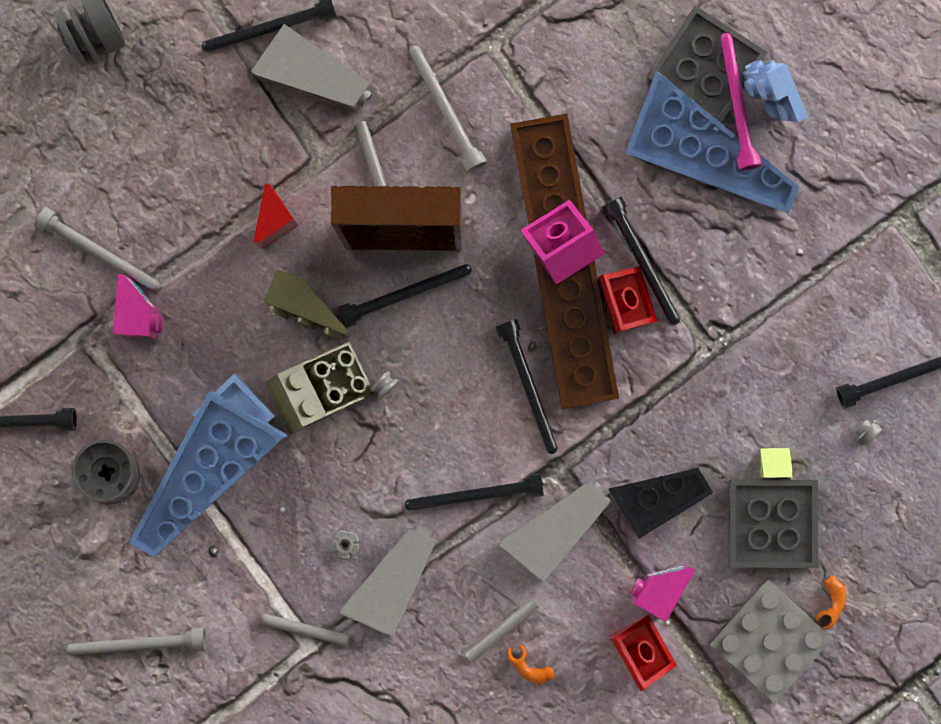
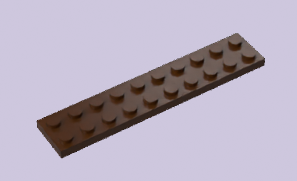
[510,114,619,409]

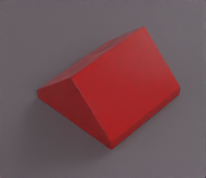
[253,184,299,248]
[598,266,657,335]
[609,614,677,691]

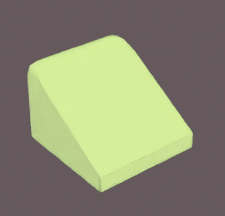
[760,448,792,478]

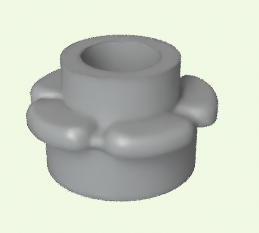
[856,420,882,446]
[331,530,359,559]

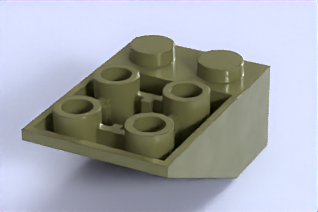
[263,269,351,340]
[265,342,375,435]

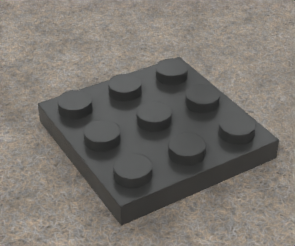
[647,5,768,123]
[729,480,818,568]

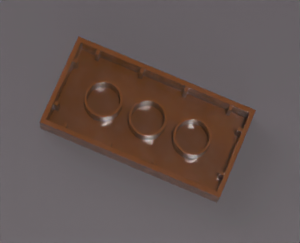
[331,186,462,251]

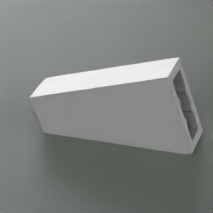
[251,24,372,111]
[498,481,611,582]
[340,525,437,637]

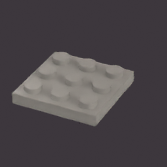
[709,579,833,704]

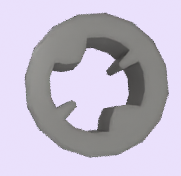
[370,371,398,400]

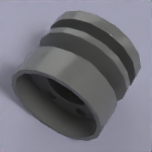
[54,0,127,67]
[72,440,140,505]

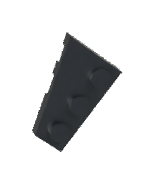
[608,468,714,539]

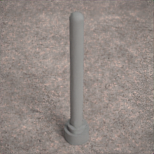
[410,46,487,173]
[34,207,160,291]
[66,627,207,655]

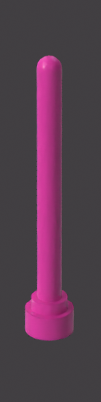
[721,33,762,171]

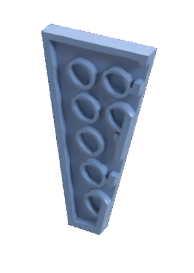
[625,71,799,214]
[129,391,287,557]

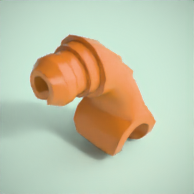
[815,575,846,629]
[507,644,555,686]

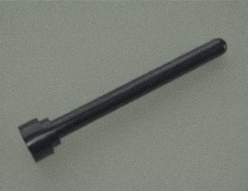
[201,0,337,52]
[601,196,680,325]
[338,264,472,328]
[496,319,558,454]
[836,356,941,409]
[0,408,77,431]
[404,473,544,511]

